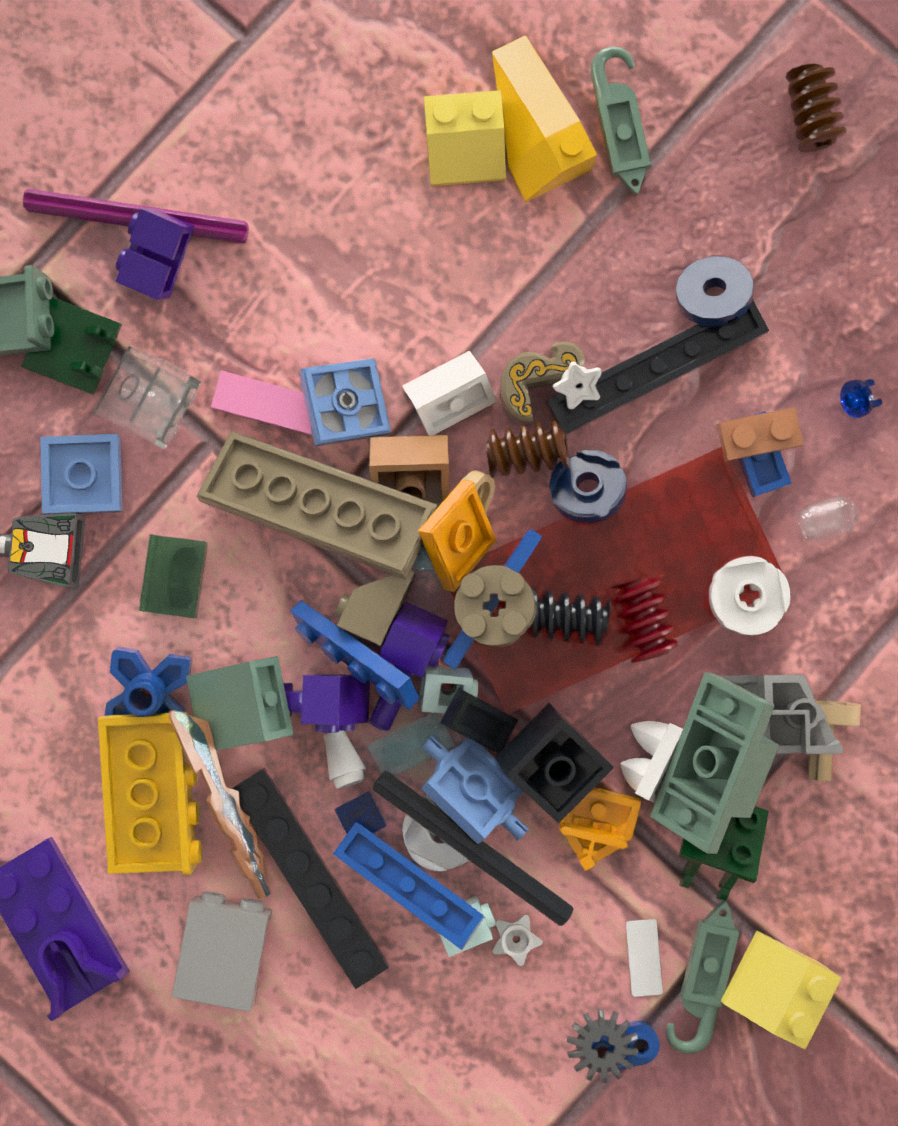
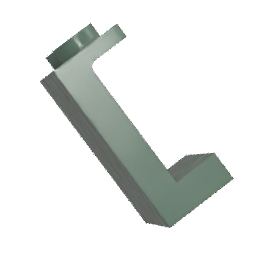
[0,265,54,356]
[186,656,294,753]

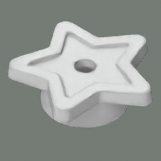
[553,362,601,409]
[493,915,543,966]

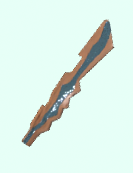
[169,711,272,899]

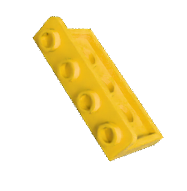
[98,712,202,875]

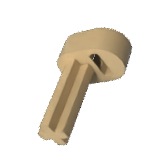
[807,700,861,782]

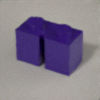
[115,208,195,300]

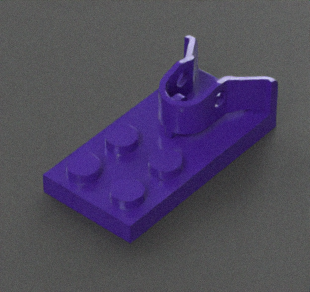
[0,837,130,1021]

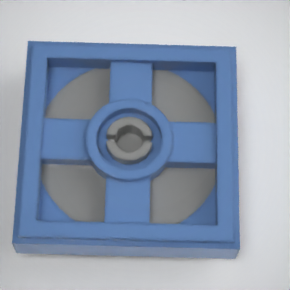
[299,358,391,447]

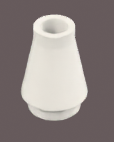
[323,731,366,790]

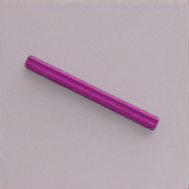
[23,189,249,244]

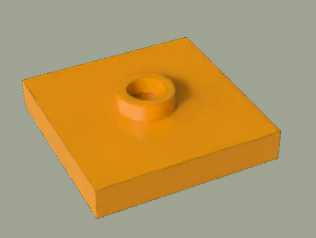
[418,480,496,592]

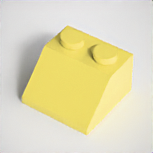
[424,90,506,187]
[721,931,842,1049]

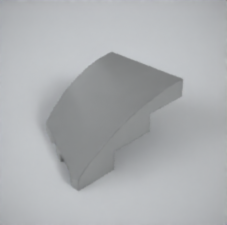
[718,675,843,754]

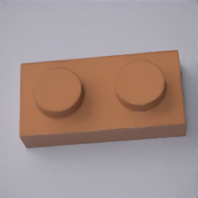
[717,407,804,462]

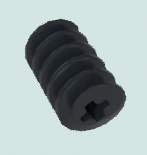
[530,588,610,646]

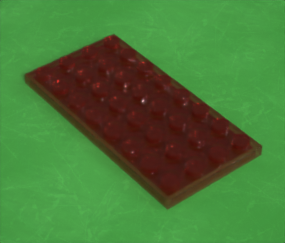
[450,447,783,715]

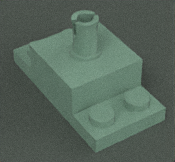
[650,672,779,854]

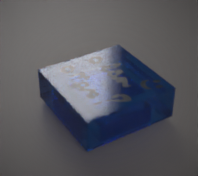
[334,790,387,834]

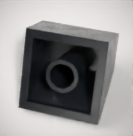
[495,703,614,823]

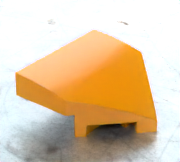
[557,787,641,871]

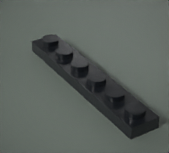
[546,300,769,435]
[232,767,389,989]

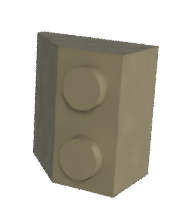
[334,571,416,646]

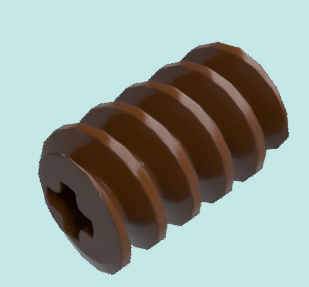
[785,64,847,153]
[487,420,569,478]

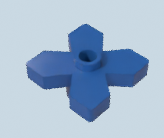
[105,647,192,717]

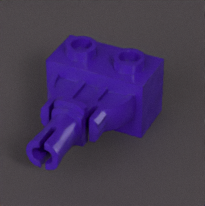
[369,601,450,731]
[283,674,370,733]

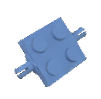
[421,735,529,844]

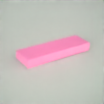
[211,371,313,436]

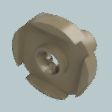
[454,565,536,647]

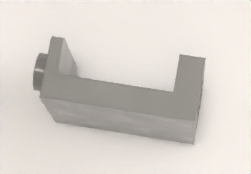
[172,891,272,1012]

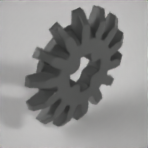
[567,1009,638,1083]

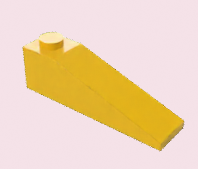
[492,35,597,203]

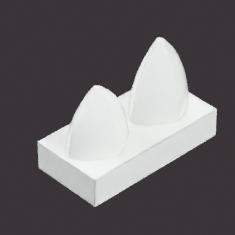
[620,721,683,803]

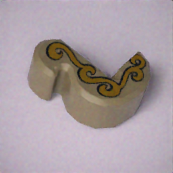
[500,341,585,427]

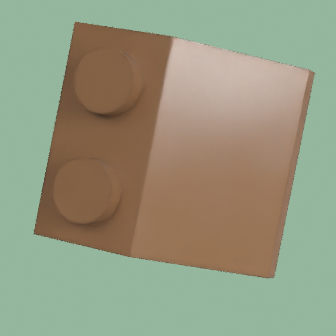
[369,435,449,507]

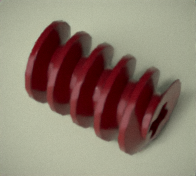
[611,577,678,663]

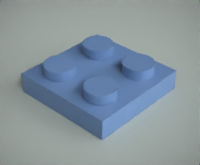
[40,434,123,515]

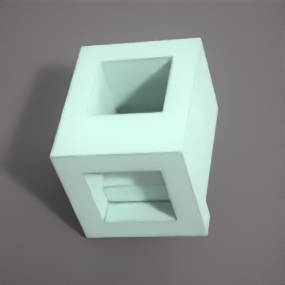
[418,665,478,713]

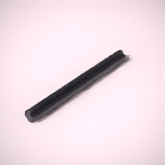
[373,771,574,926]

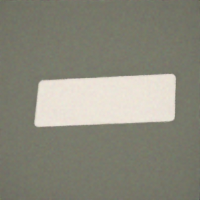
[626,919,663,997]

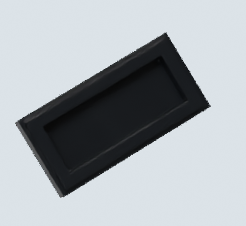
[440,688,518,753]

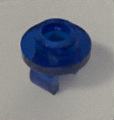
[840,379,883,418]

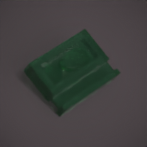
[139,534,208,619]

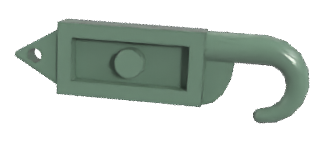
[590,46,651,196]
[666,900,740,1054]

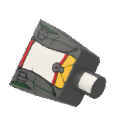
[0,513,86,589]

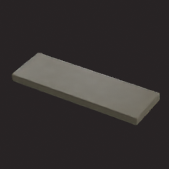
[196,431,438,580]

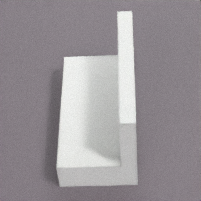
[403,351,497,436]

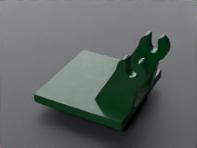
[21,297,122,395]
[679,806,769,901]

